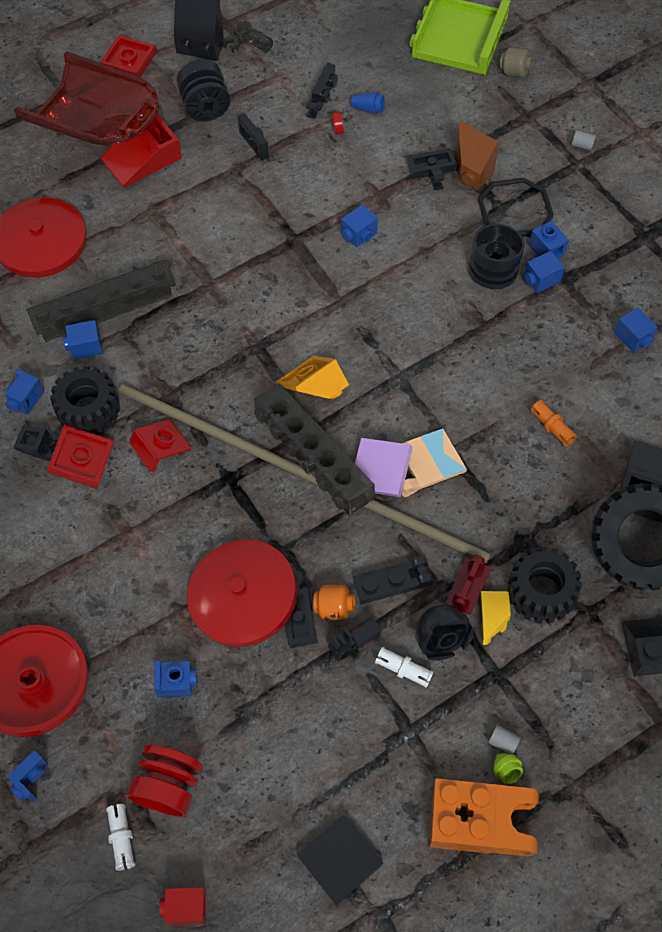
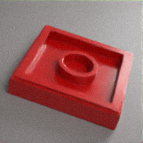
[99,35,157,80]
[47,424,114,489]

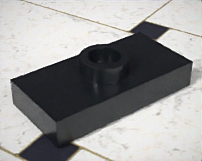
[238,113,269,161]

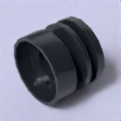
[177,59,230,122]
[469,224,525,289]

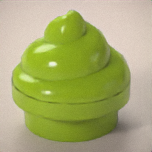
[493,753,523,784]

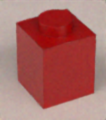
[159,887,206,926]

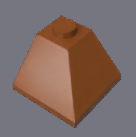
[455,121,499,190]

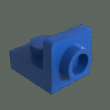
[7,750,48,803]

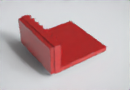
[129,419,191,472]

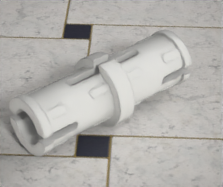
[375,646,434,688]
[106,804,135,871]

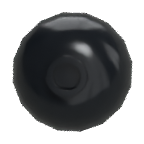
[415,605,474,661]

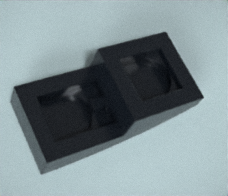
[14,425,60,461]

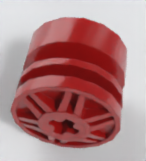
[126,745,203,818]

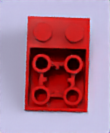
[101,111,182,188]

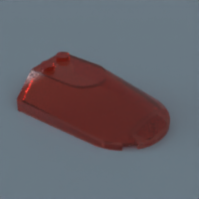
[14,51,159,145]

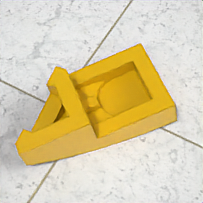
[480,591,511,645]

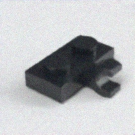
[407,148,457,190]

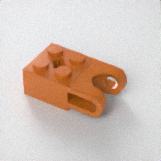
[429,778,539,856]

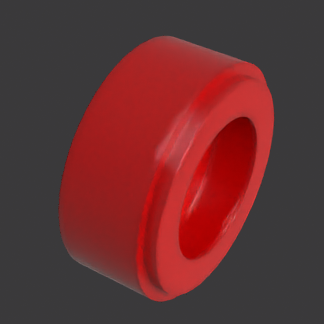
[332,111,344,135]

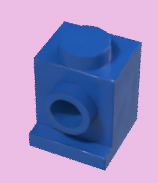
[5,369,44,415]
[154,661,197,698]

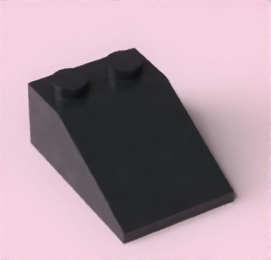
[174,0,224,61]

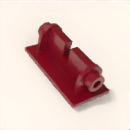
[445,555,491,615]

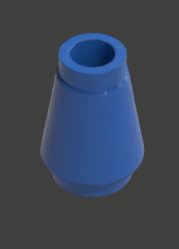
[351,92,385,115]

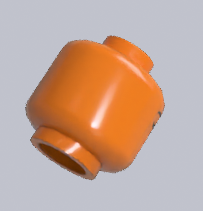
[313,584,356,621]

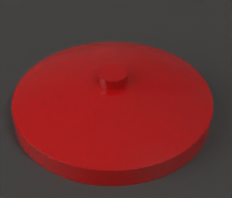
[0,197,87,278]
[187,539,297,647]
[0,625,89,737]

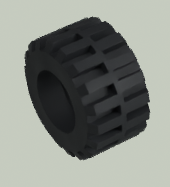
[50,366,120,434]
[507,547,582,624]

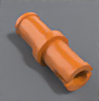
[530,400,577,447]

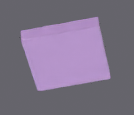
[349,438,413,497]

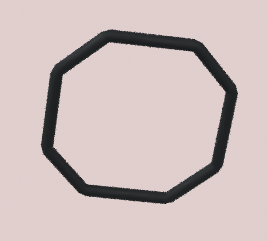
[478,178,554,236]

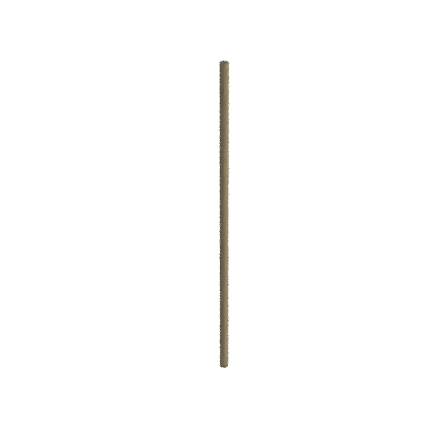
[119,384,491,564]

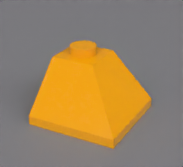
[275,355,349,399]

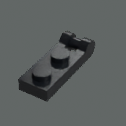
[353,556,434,605]

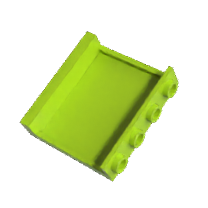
[410,0,511,75]

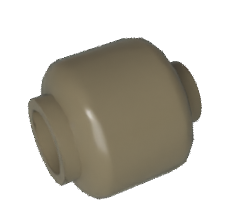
[500,47,534,78]

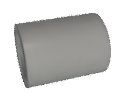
[571,130,596,151]
[488,725,521,754]

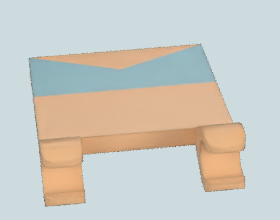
[402,428,467,497]

